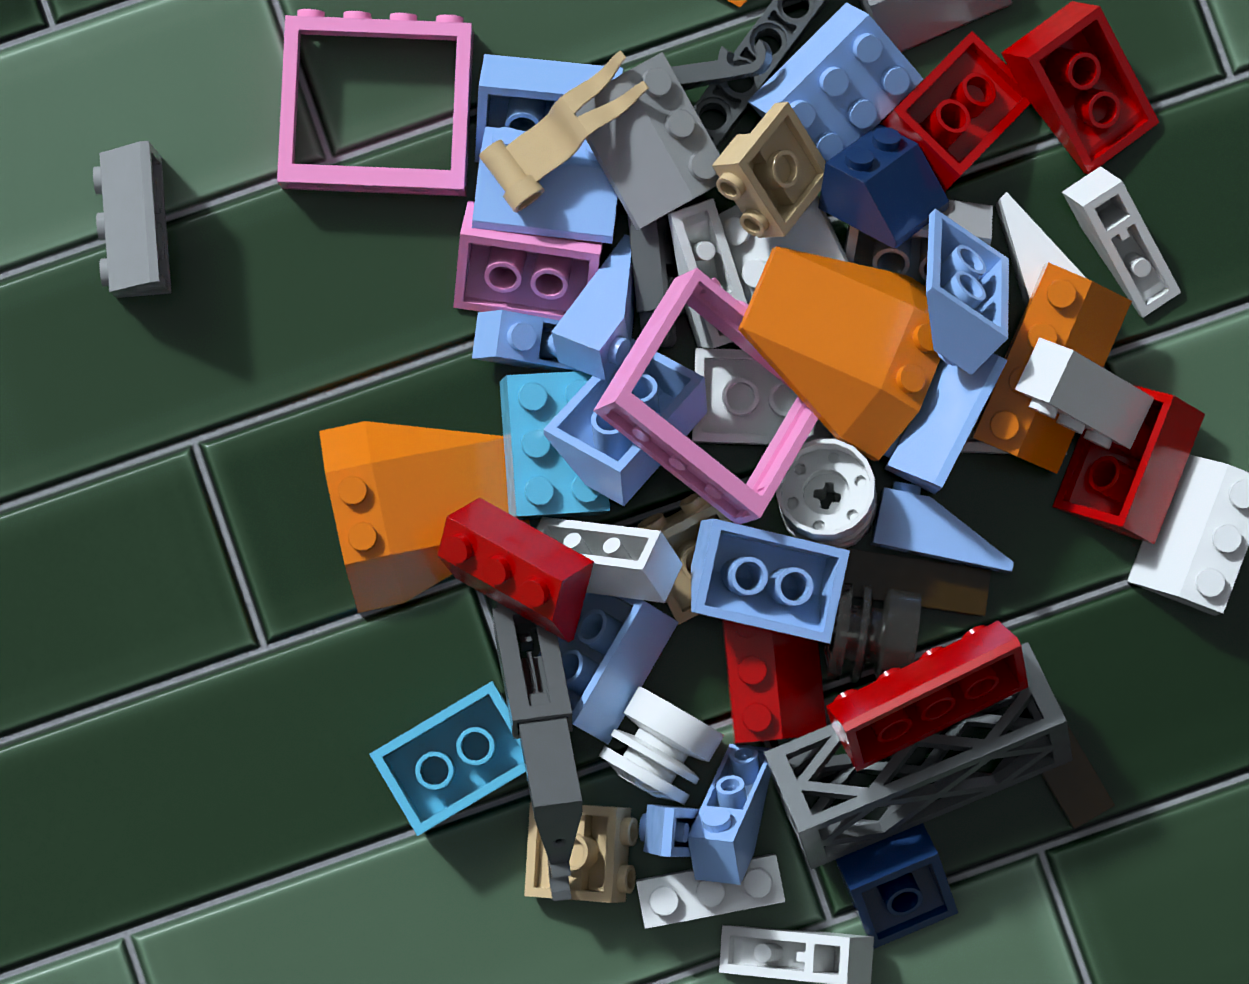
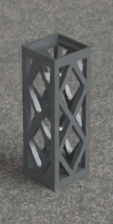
[764,642,1073,870]

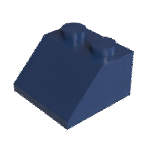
[818,124,949,249]
[835,823,958,949]

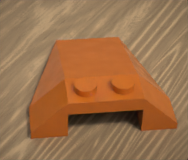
[738,246,941,461]
[319,421,530,613]

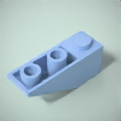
[472,310,580,372]
[687,744,773,885]

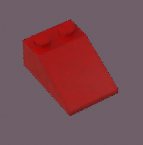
[1001,1,1159,174]
[881,31,1030,192]

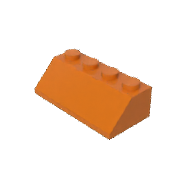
[970,262,1132,474]

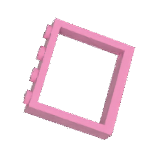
[277,9,474,196]
[593,268,818,525]

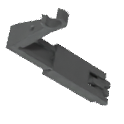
[627,39,772,348]
[493,601,583,901]

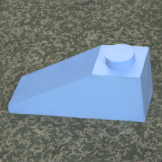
[551,234,636,381]
[870,482,1014,574]
[639,804,700,857]

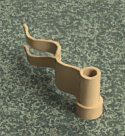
[479,50,649,212]

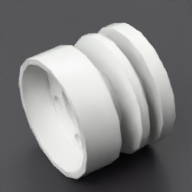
[776,439,877,549]
[599,686,724,805]

